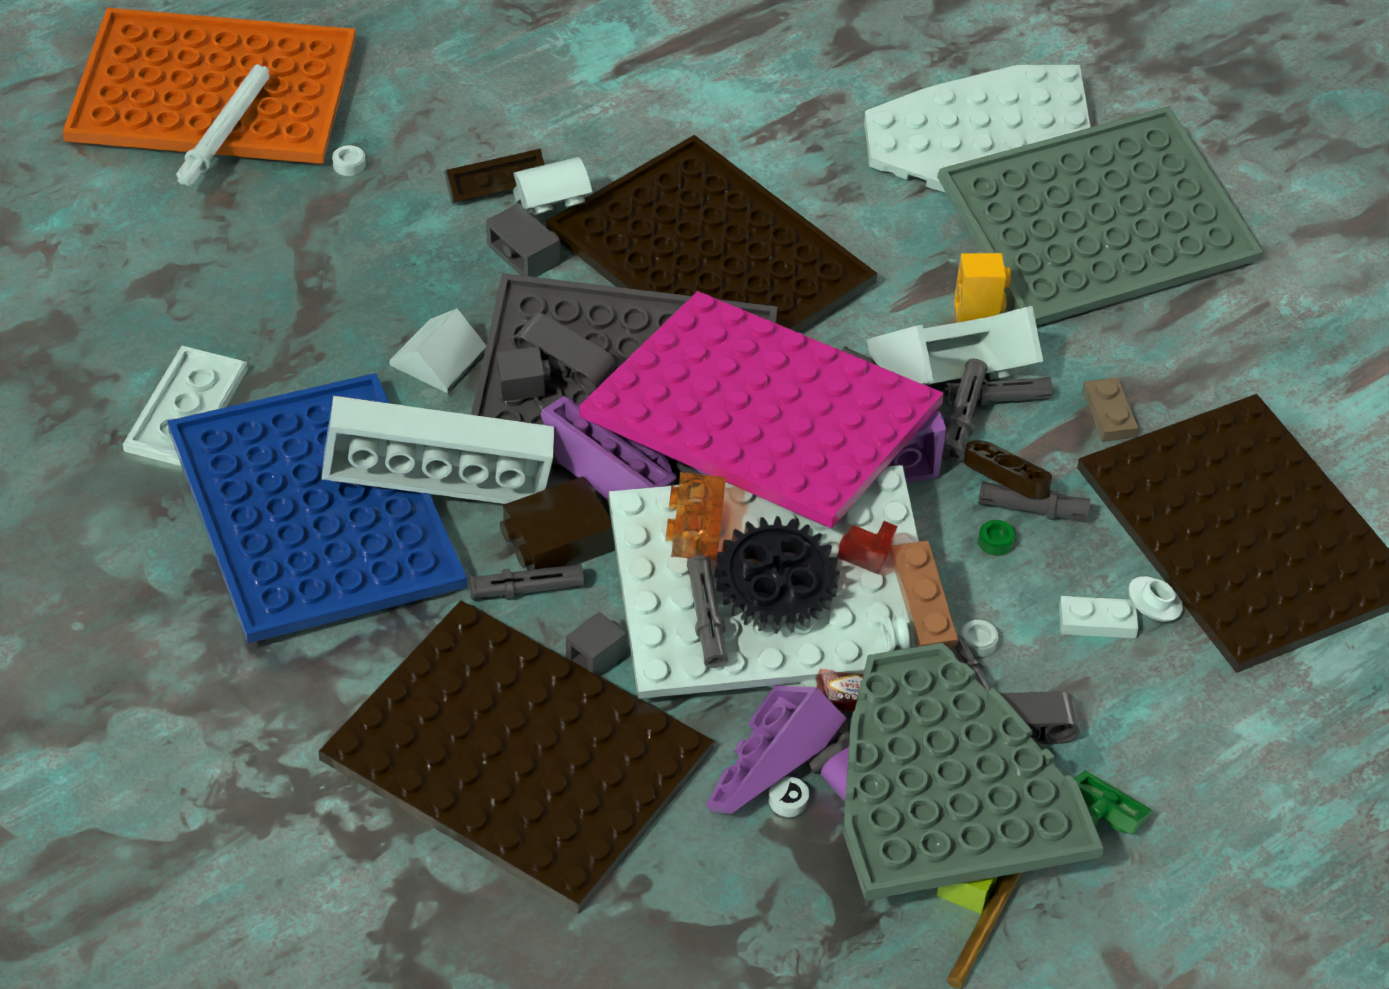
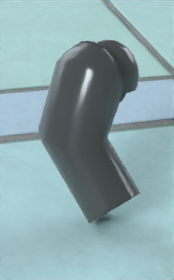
[808,731,850,773]

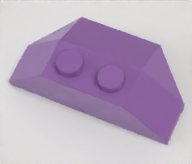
[541,396,677,499]

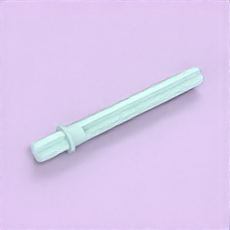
[176,64,270,187]

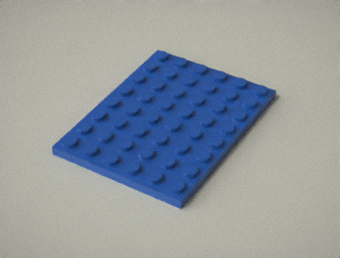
[167,373,467,644]

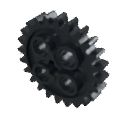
[714,516,840,634]

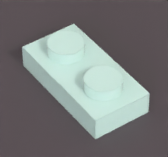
[1059,596,1138,638]

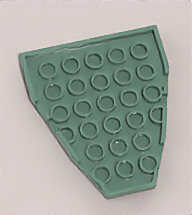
[843,643,1104,900]

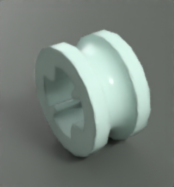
[881,614,909,651]

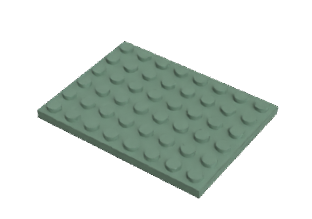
[937,106,1263,326]

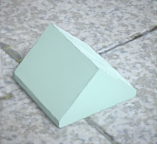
[390,308,486,393]

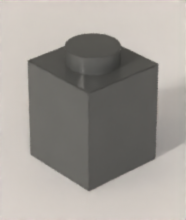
[496,346,551,401]
[566,612,626,677]

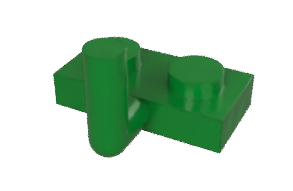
[1073,770,1153,835]

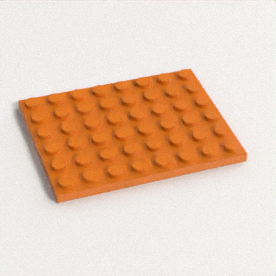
[62,7,356,164]

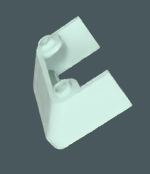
[866,306,1043,385]

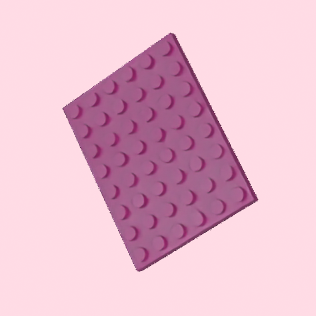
[579,291,943,529]

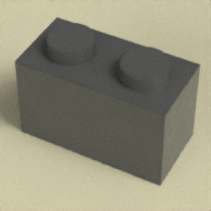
[486,203,561,277]

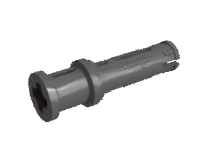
[942,358,988,462]

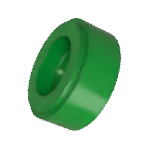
[978,520,1016,556]

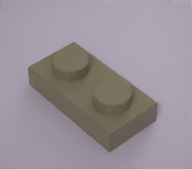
[1082,378,1138,442]

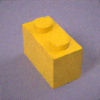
[953,253,1011,323]

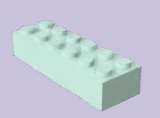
[322,396,554,504]

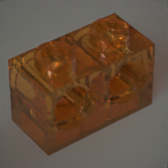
[665,472,726,561]

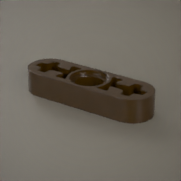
[964,440,1052,499]

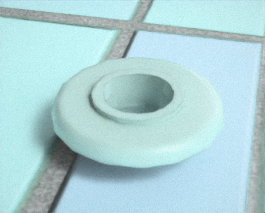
[1128,576,1183,622]

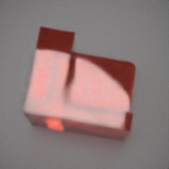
[837,521,898,575]

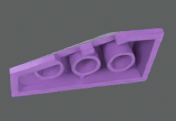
[706,685,846,814]

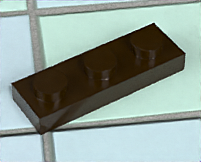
[444,148,544,203]

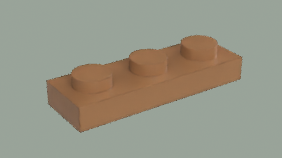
[890,540,958,648]

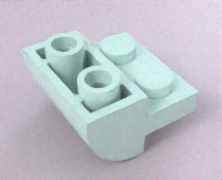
[513,157,592,215]

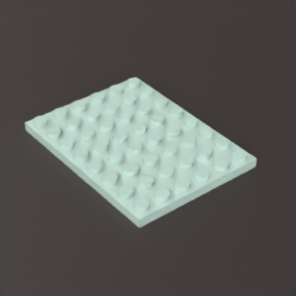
[608,465,919,699]

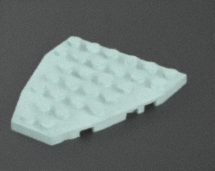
[864,65,1091,192]

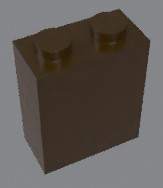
[500,476,615,570]

